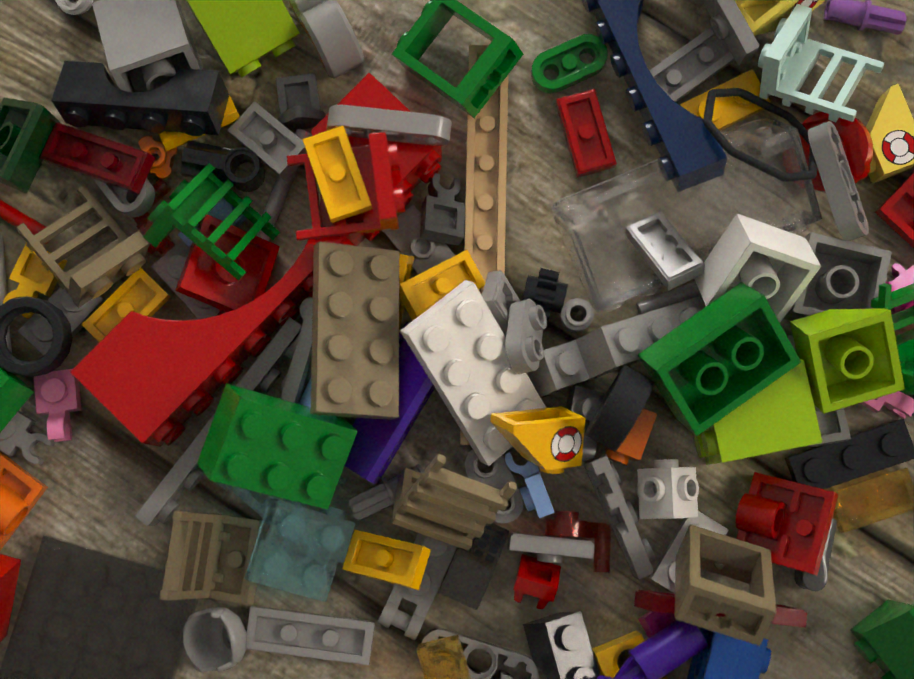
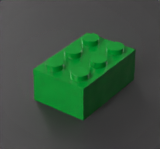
[637,282,801,436]
[197,383,357,510]

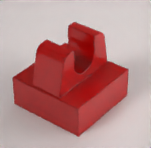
[513,554,561,610]

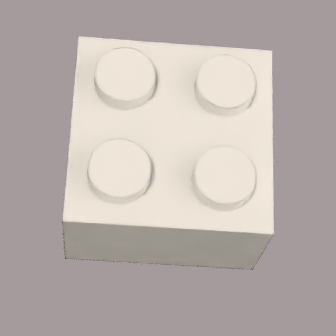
[694,214,821,323]

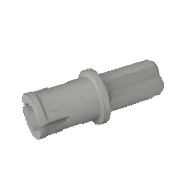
[348,464,424,521]

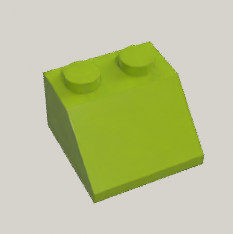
[790,308,905,414]

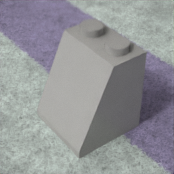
[92,0,203,93]

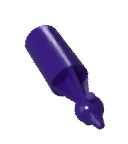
[597,620,708,679]

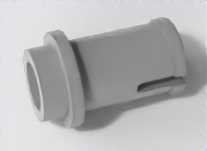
[561,298,594,333]

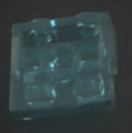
[244,498,355,602]

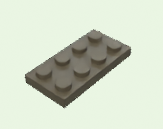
[311,241,399,420]

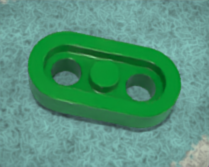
[531,34,608,94]

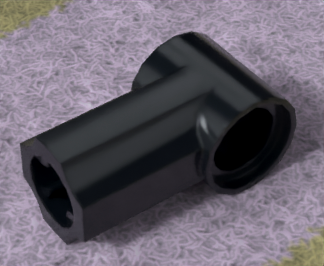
[181,140,265,192]

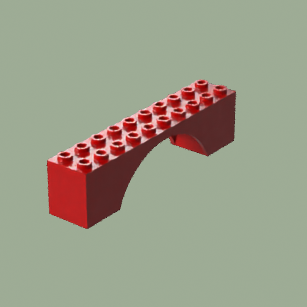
[70,73,442,447]

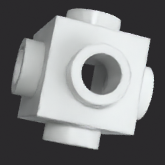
[637,459,699,519]

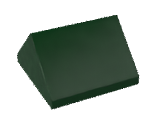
[0,97,61,194]

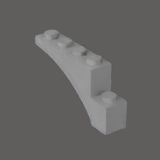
[527,296,706,398]

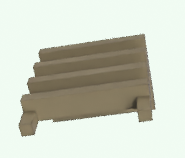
[17,185,149,308]
[392,454,517,551]
[160,510,267,605]

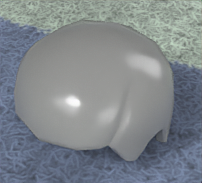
[183,607,246,672]

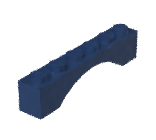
[582,0,727,192]

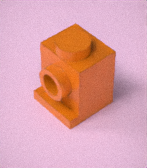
[604,408,657,466]

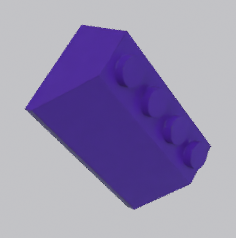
[345,321,435,485]

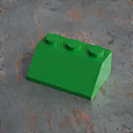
[850,599,914,679]

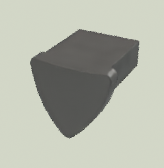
[275,73,326,130]

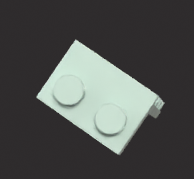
[758,4,884,122]

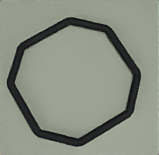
[703,88,817,182]

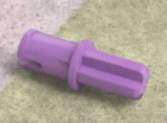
[823,0,907,35]

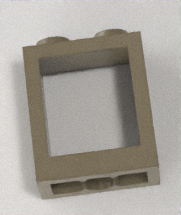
[675,524,776,646]

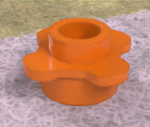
[138,135,178,179]

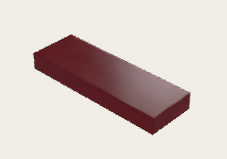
[40,122,155,195]

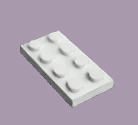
[400,280,546,466]

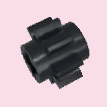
[522,268,568,321]

